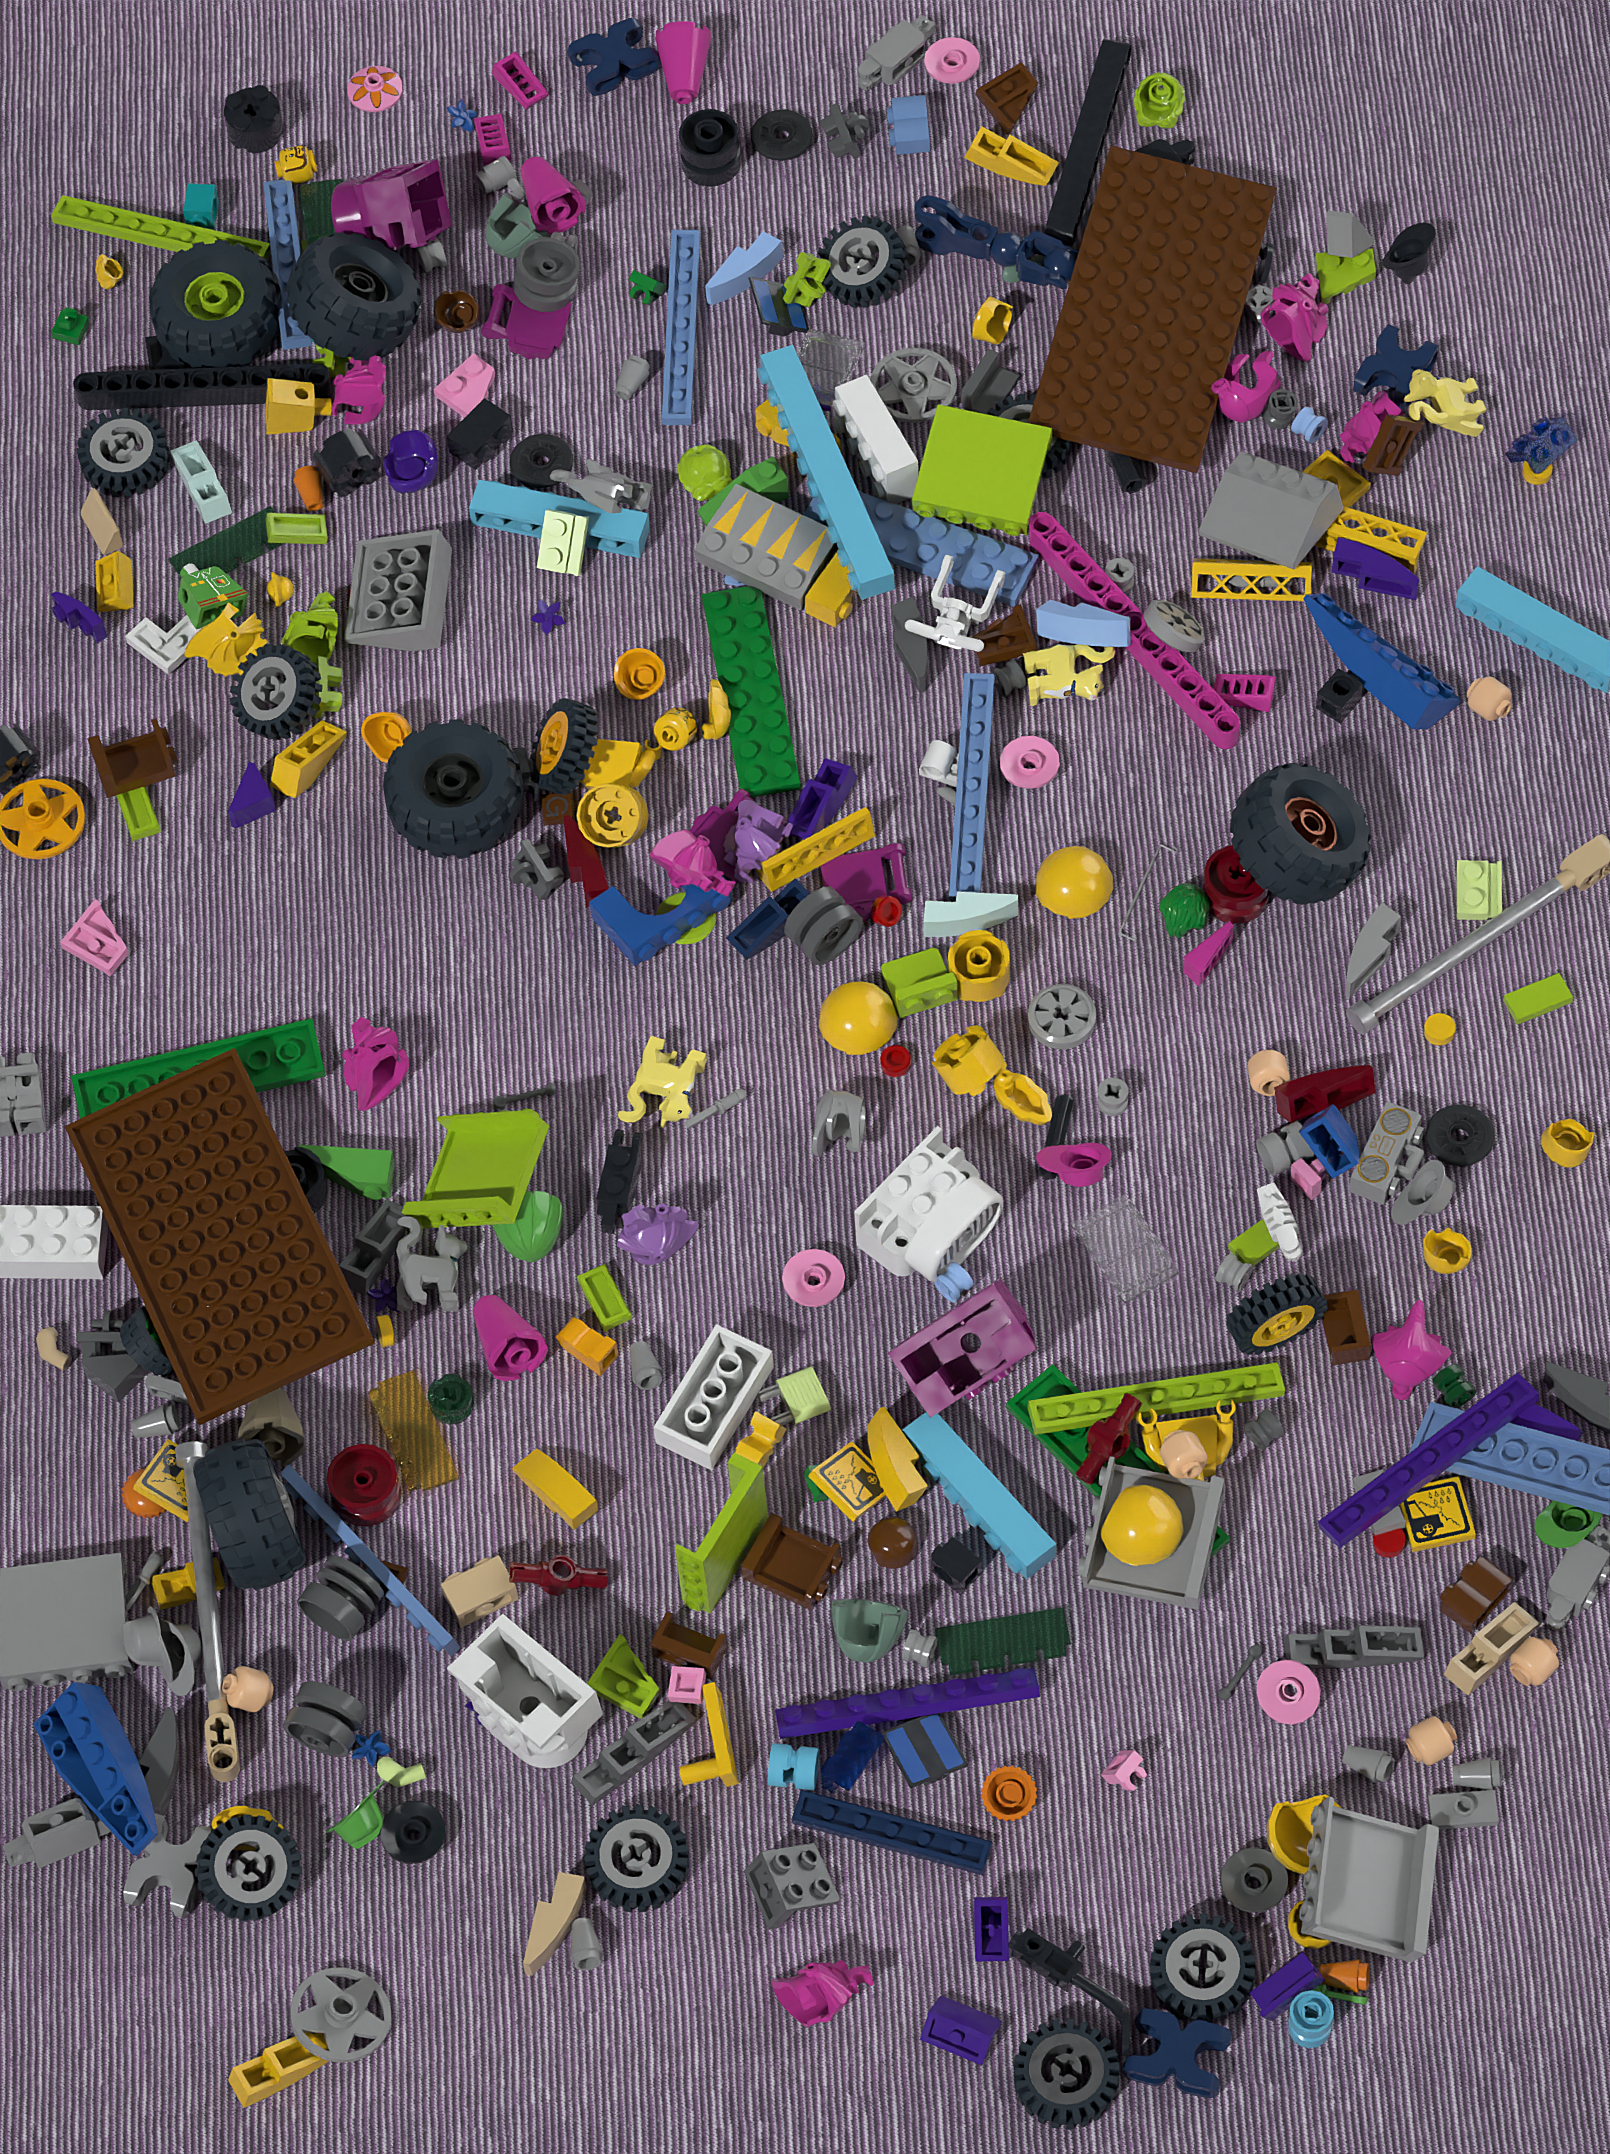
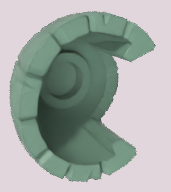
[485,193,551,258]
[831,1599,908,1663]

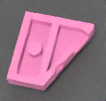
[434,353,495,418]
[60,899,129,976]

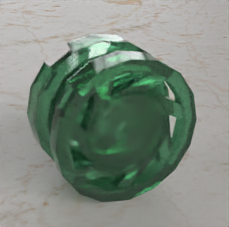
[428,1374,474,1425]

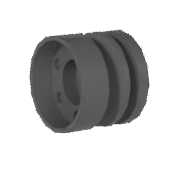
[297,1555,384,1641]

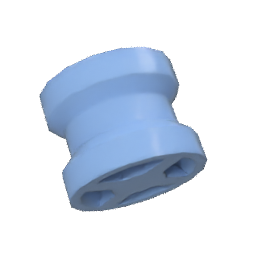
[1291,407,1328,444]
[934,1262,974,1303]

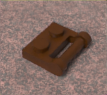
[1362,414,1425,476]

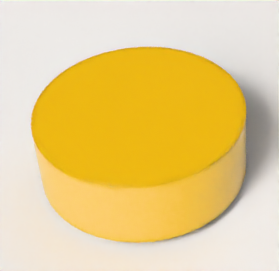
[1522,455,1553,485]
[1424,1013,1456,1046]
[375,1315,395,1348]

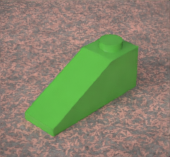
[697,457,789,527]
[299,1144,395,1200]

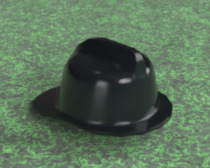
[1382,222,1436,284]

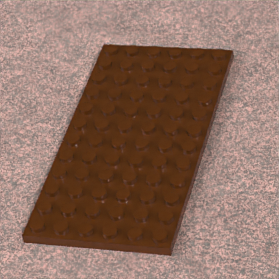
[1028,145,1277,474]
[64,1048,375,1426]

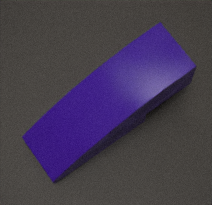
[1332,537,1419,600]
[785,758,858,840]

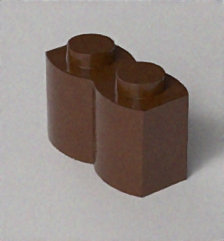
[1440,1556,1513,1634]

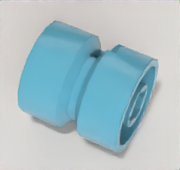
[768,1743,819,1790]
[1288,1990,1334,2048]

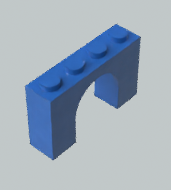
[589,876,733,966]

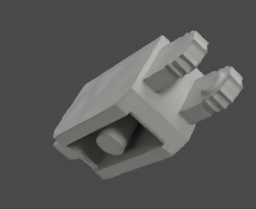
[857,15,935,91]
[1546,1525,1610,1631]
[3,1798,111,1869]

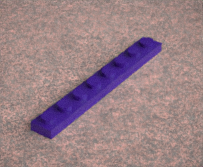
[1318,1372,1539,1549]
[775,1668,1040,1739]

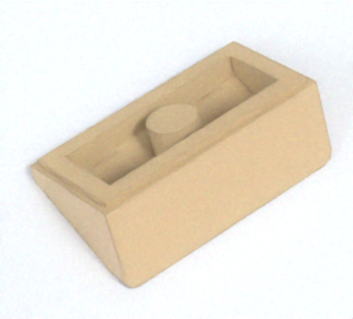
[81,488,123,555]

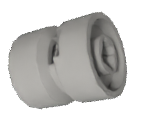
[1256,1121,1314,1176]

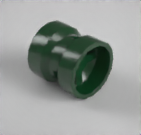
[1432,1364,1477,1408]

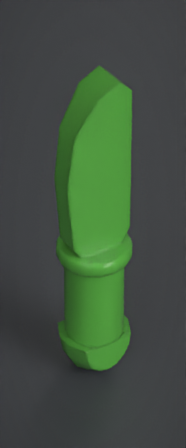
[1312,1984,1367,2005]

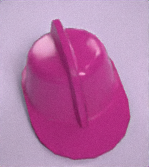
[1036,1143,1112,1187]

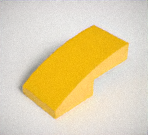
[152,1557,225,1610]

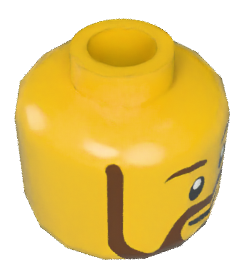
[274,145,318,185]
[653,707,697,751]

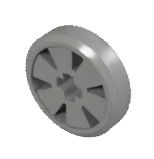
[1144,600,1205,653]
[1028,984,1096,1049]

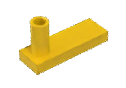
[679,1682,739,1787]

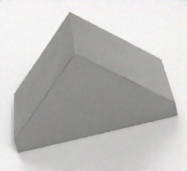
[1326,210,1374,258]

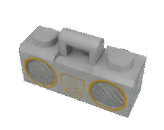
[1349,1101,1425,1205]

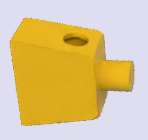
[265,378,332,434]

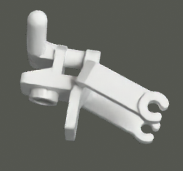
[905,555,1005,652]

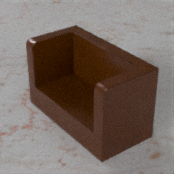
[1321,1289,1371,1366]
[651,1611,728,1680]

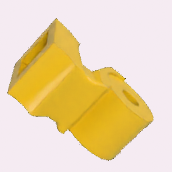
[735,1411,787,1469]

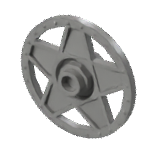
[870,348,957,423]
[290,1967,391,2063]

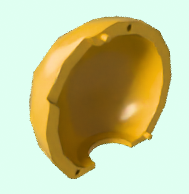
[1035,846,1113,919]
[819,982,898,1055]
[1100,1484,1183,1566]
[1266,1794,1341,1875]

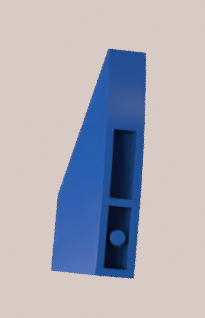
[1304,593,1462,729]
[33,1682,158,1856]

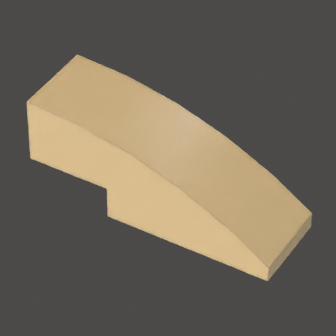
[1444,1602,1539,1696]
[523,1872,587,1976]

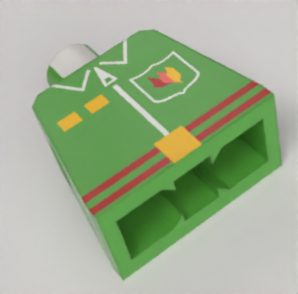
[178,564,248,629]

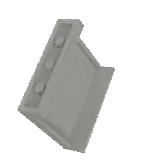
[1078,1456,1226,1610]
[0,1552,133,1691]
[1299,1797,1439,1963]

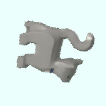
[550,459,651,514]
[396,1216,467,1312]

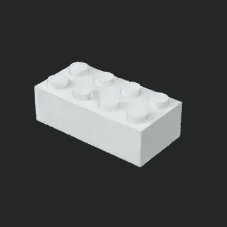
[833,374,918,504]
[0,1205,108,1279]
[654,1324,774,1470]

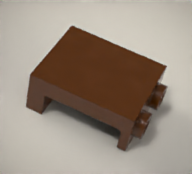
[87,718,178,798]
[741,1513,844,1611]

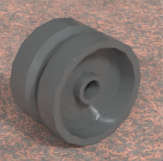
[513,238,580,312]
[784,886,863,965]
[283,1681,367,1757]

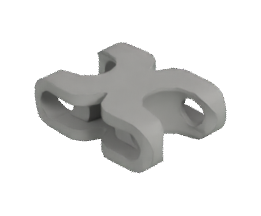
[123,1813,212,1918]

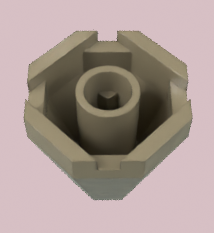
[238,1388,306,1466]

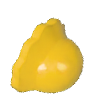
[95,254,123,290]
[267,571,294,607]

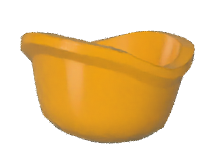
[614,648,665,700]
[361,712,412,763]

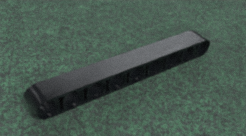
[1044,39,1132,247]
[73,364,333,410]

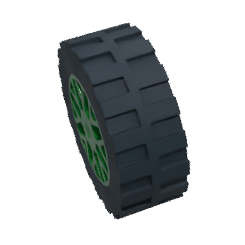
[120,1306,175,1377]

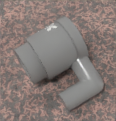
[475,156,525,200]

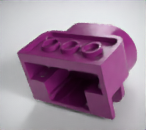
[331,159,452,251]
[888,1278,1037,1418]

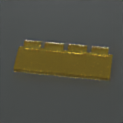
[368,1370,459,1492]

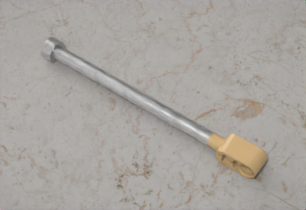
[1346,834,1610,1035]
[175,1441,240,1782]

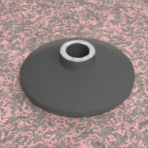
[1221,1848,1288,1913]

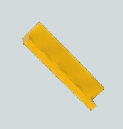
[1314,506,1427,574]
[1191,558,1312,601]
[755,807,875,892]

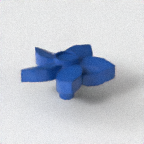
[446,99,477,132]
[351,1730,391,1768]

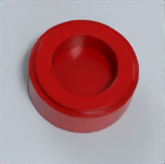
[871,895,902,927]
[880,1045,911,1077]
[1372,1528,1405,1558]

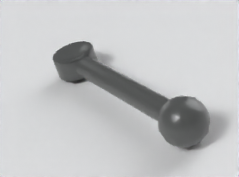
[493,1083,557,1109]
[1218,1645,1262,1701]

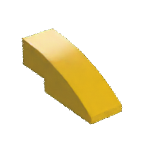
[964,126,1059,186]
[867,1406,928,1512]
[512,1448,598,1530]
[228,2032,329,2108]

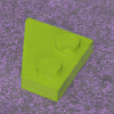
[1315,248,1376,304]
[587,1634,660,1719]

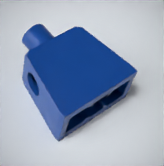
[1299,1104,1359,1179]

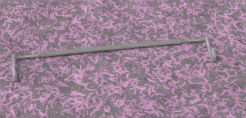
[1118,844,1178,941]

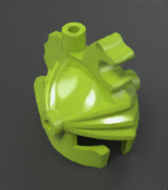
[282,591,338,665]

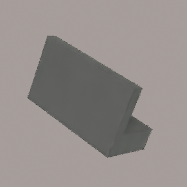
[961,349,1020,414]

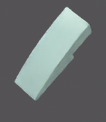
[170,440,232,524]
[924,892,1018,937]

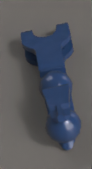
[914,195,1079,289]

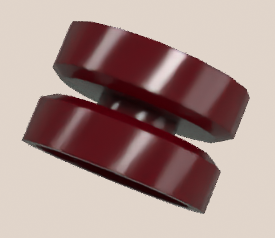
[1203,845,1270,924]
[326,1444,402,1527]

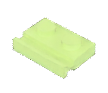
[537,509,589,576]
[1456,860,1502,920]

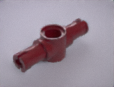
[1074,1393,1142,1486]
[509,1555,608,1596]

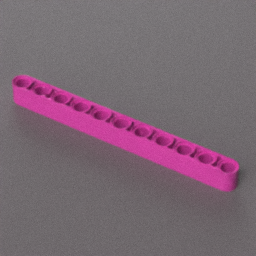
[1029,512,1240,749]

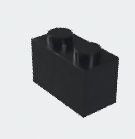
[447,398,513,470]

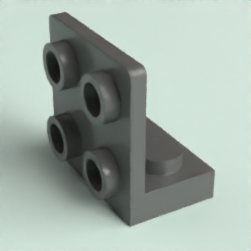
[744,1843,840,1930]

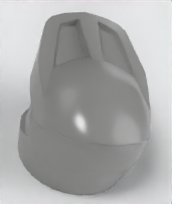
[812,1089,866,1157]

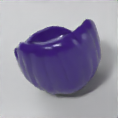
[384,429,438,494]

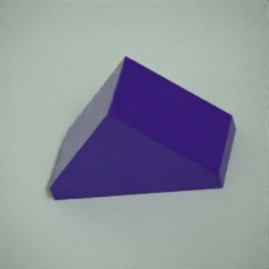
[228,762,276,828]
[974,1897,1009,1962]

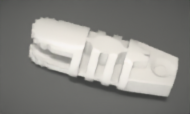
[1257,1183,1302,1262]

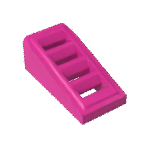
[492,51,549,109]
[474,113,512,166]
[1213,674,1276,712]
[1183,921,1234,986]

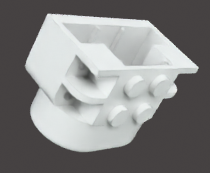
[854,1126,1003,1282]
[447,1614,603,1768]

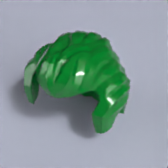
[1159,883,1210,938]

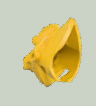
[184,602,267,677]

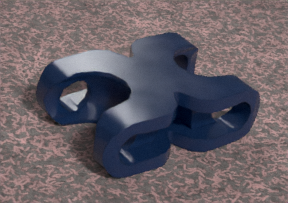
[567,18,661,96]
[1353,324,1439,413]
[1122,2008,1233,2098]

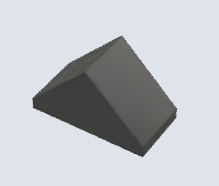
[82,1354,150,1403]

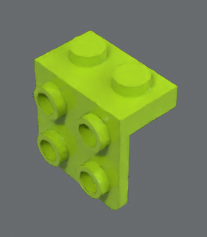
[881,948,958,1018]

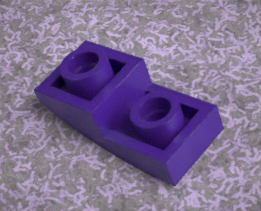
[51,591,107,643]
[1509,1404,1583,1441]

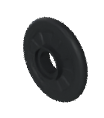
[751,110,813,161]
[509,434,573,488]
[1425,1104,1495,1166]

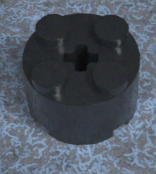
[224,85,284,153]
[313,428,381,497]
[0,723,41,795]
[283,1147,328,1214]

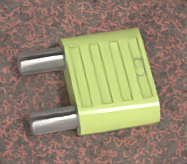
[758,1366,831,1425]

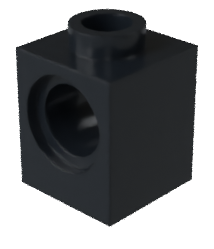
[1316,668,1363,724]
[931,1536,982,1595]

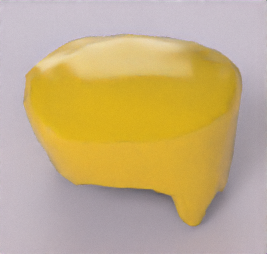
[972,296,1013,344]
[1541,1119,1594,1168]

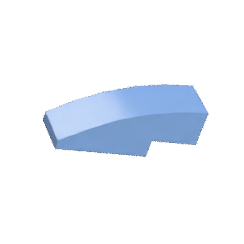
[705,231,783,305]
[1036,599,1131,647]

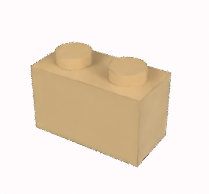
[441,1555,519,1628]

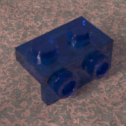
[1505,416,1578,474]
[820,1720,884,1794]

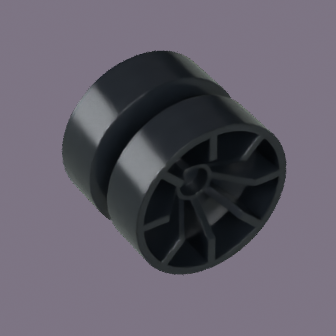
[679,109,741,187]

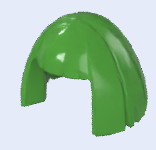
[492,1191,563,1262]

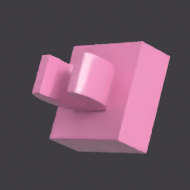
[1290,1158,1327,1200]
[668,1666,706,1704]
[1101,1750,1147,1791]

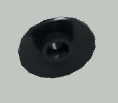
[380,1801,446,1864]

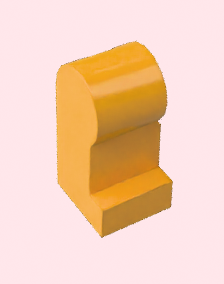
[556,1317,619,1377]

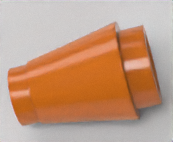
[293,466,324,511]
[1319,1959,1370,1993]

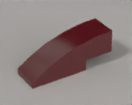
[563,815,608,908]
[1274,1065,1376,1123]

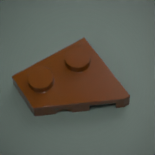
[975,62,1038,135]
[971,604,1037,667]

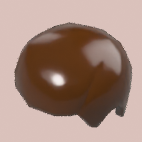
[433,289,480,333]
[867,1516,919,1569]

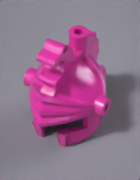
[1260,273,1328,362]
[332,355,387,425]
[1339,391,1405,463]
[649,829,736,896]
[342,1017,409,1111]
[771,1959,874,2028]

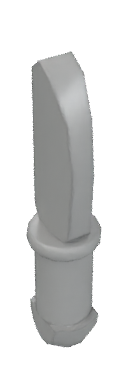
[1224,575,1293,588]
[684,1089,746,1129]
[125,1553,163,1613]

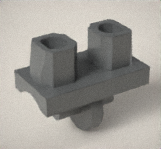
[820,103,870,159]
[509,839,564,901]
[76,1310,128,1358]

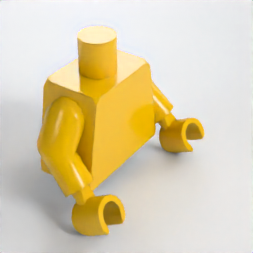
[578,739,662,790]
[1135,1399,1235,1481]

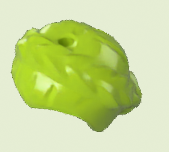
[1134,72,1185,129]
[677,444,732,502]

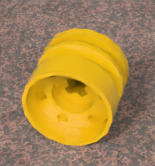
[576,783,649,848]

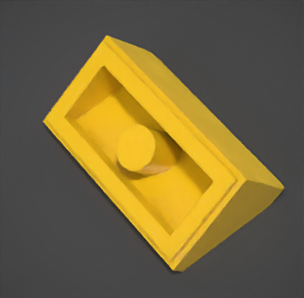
[95,551,134,612]

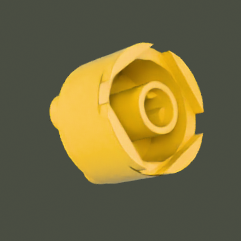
[948,930,1010,1002]
[932,1025,1007,1096]

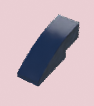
[726,878,810,960]

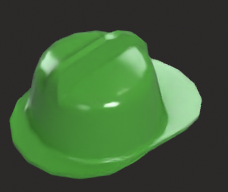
[1534,1500,1603,1548]
[326,1781,385,1849]

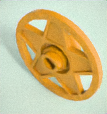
[0,779,85,859]

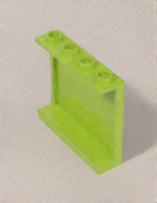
[912,404,1053,536]
[402,1108,549,1229]
[675,1452,768,1614]

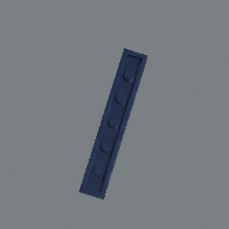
[791,1789,993,1876]

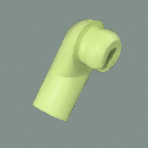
[377,1756,426,1787]

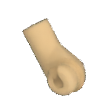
[36,1327,72,1371]

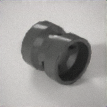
[1264,389,1298,429]

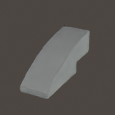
[1345,902,1401,999]

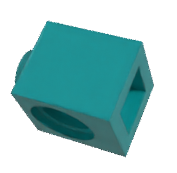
[183,183,219,229]

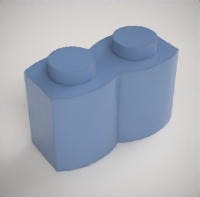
[887,95,930,155]

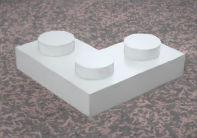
[125,615,201,675]

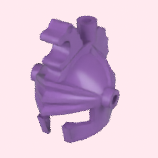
[723,800,793,883]
[617,1203,699,1265]

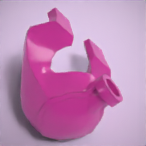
[1211,351,1281,423]
[1371,1299,1452,1400]

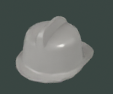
[1391,1159,1456,1225]
[122,1606,173,1683]
[159,1620,202,1696]

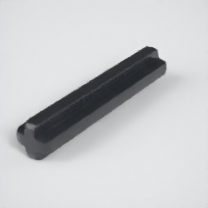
[1038,1094,1074,1180]

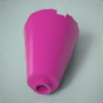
[655,21,711,104]
[520,157,586,234]
[472,1295,548,1381]

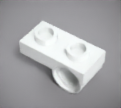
[919,740,959,787]

